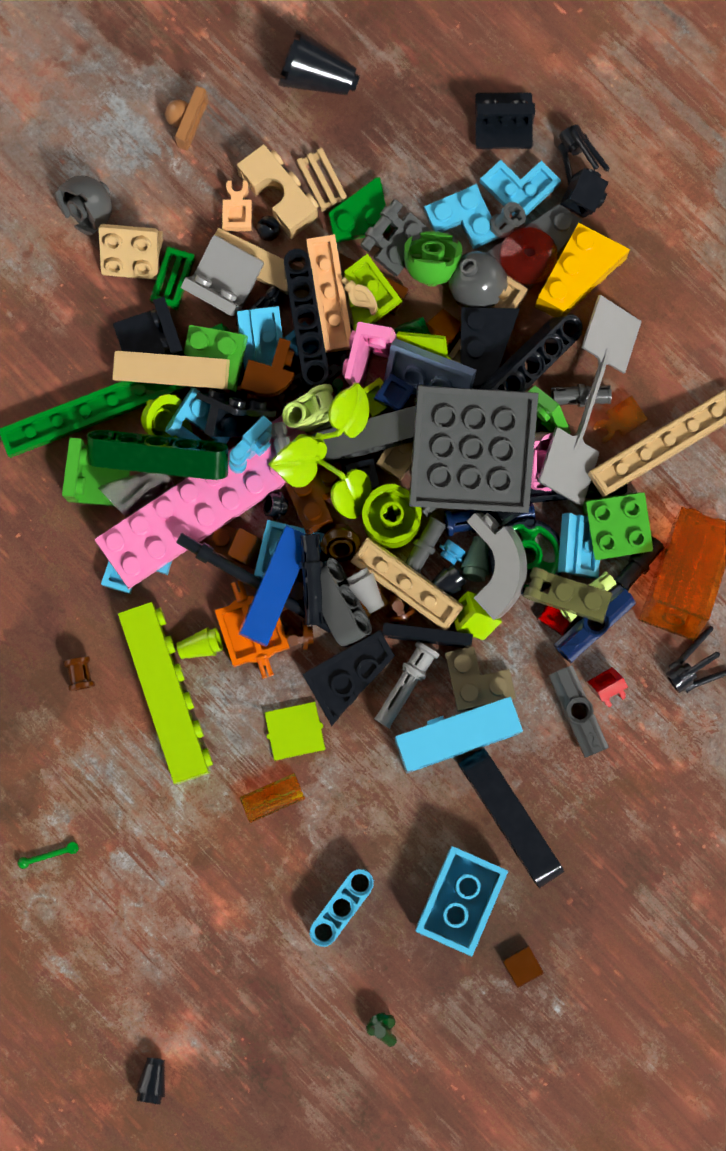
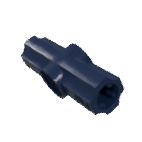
[553,584,637,664]

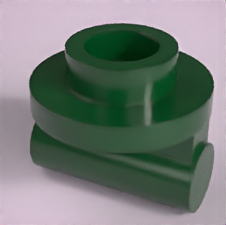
[366,1013,397,1047]

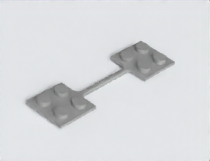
[537,295,642,506]

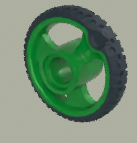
[488,518,561,595]

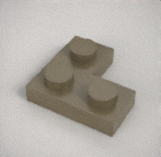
[445,647,516,712]

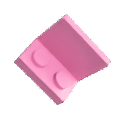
[342,322,397,388]

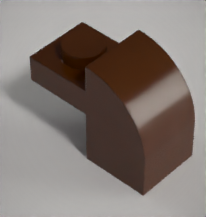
[241,338,295,397]

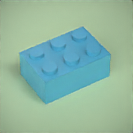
[415,846,508,957]

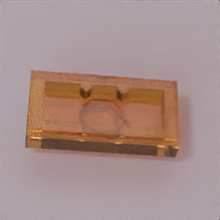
[240,773,305,823]

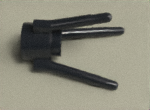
[558,124,610,186]
[666,626,726,693]

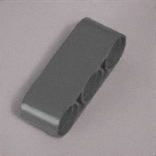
[321,558,372,647]

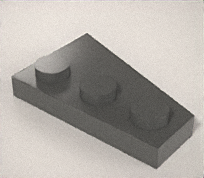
[487,204,582,290]

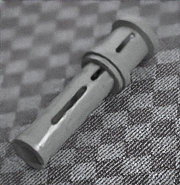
[374,641,440,729]

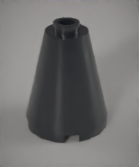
[278,30,360,95]

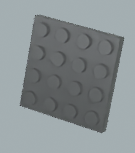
[409,385,539,513]

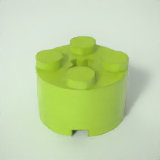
[362,484,422,548]

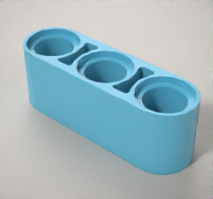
[310,869,374,947]

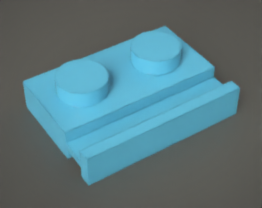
[236,306,283,370]
[558,513,600,579]

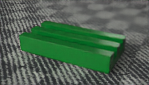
[150,246,195,310]

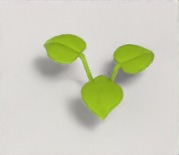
[268,382,371,519]

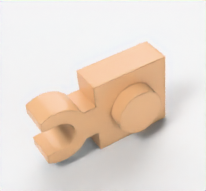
[222,180,252,231]

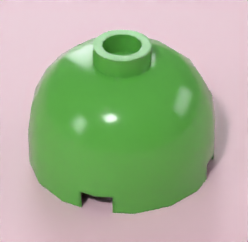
[404,231,462,286]

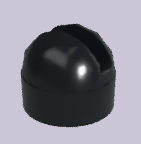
[257,216,280,241]

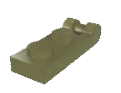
[523,567,612,623]

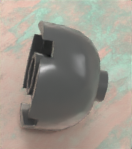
[55,175,112,235]
[448,251,508,308]

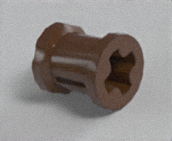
[64,656,95,691]

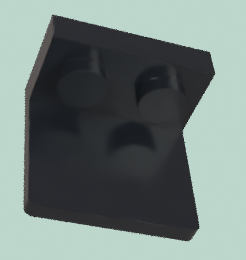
[113,296,185,356]

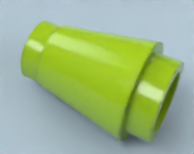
[177,627,223,659]

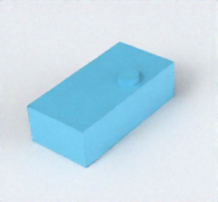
[394,696,523,774]

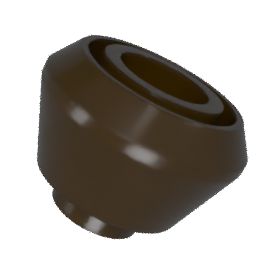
[320,524,361,562]

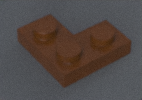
[285,461,344,534]

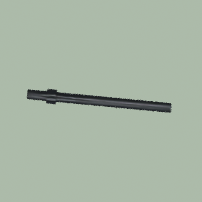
[176,533,331,633]

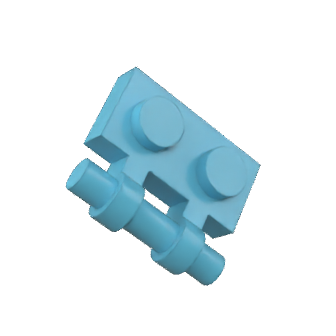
[229,415,272,474]

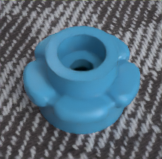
[439,539,467,565]

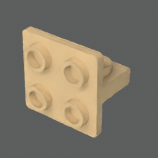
[99,224,163,280]

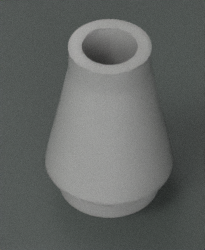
[346,567,385,614]

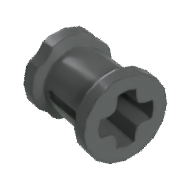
[489,202,526,238]

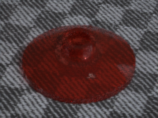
[500,227,558,284]

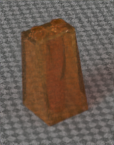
[638,507,726,641]

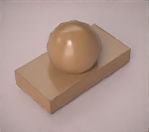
[165,86,209,151]

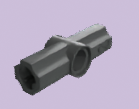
[548,665,609,758]

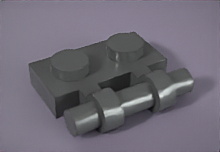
[360,199,432,276]

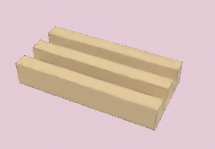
[296,148,347,212]

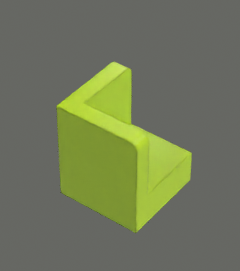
[454,591,502,640]

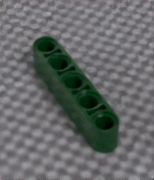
[87,430,228,480]

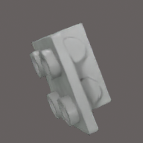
[180,236,264,316]

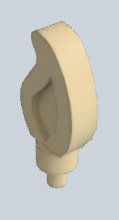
[341,277,378,315]

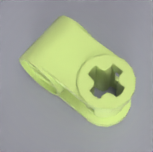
[282,384,333,432]

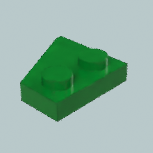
[329,177,391,243]

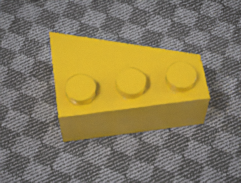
[535,223,630,317]

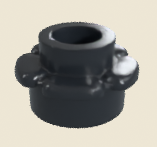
[263,491,288,520]

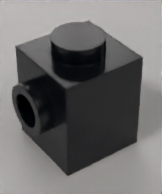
[560,168,609,218]

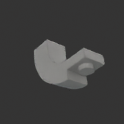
[467,512,527,620]

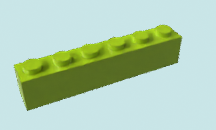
[118,602,213,785]

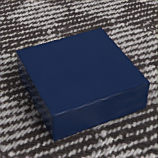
[374,373,415,411]

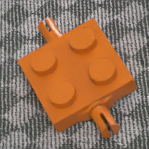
[215,580,290,679]

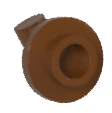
[386,593,415,625]
[285,620,314,650]

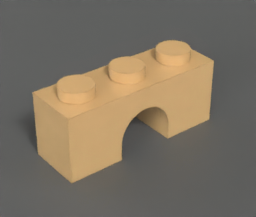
[237,144,319,239]

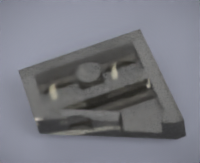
[98,472,176,518]

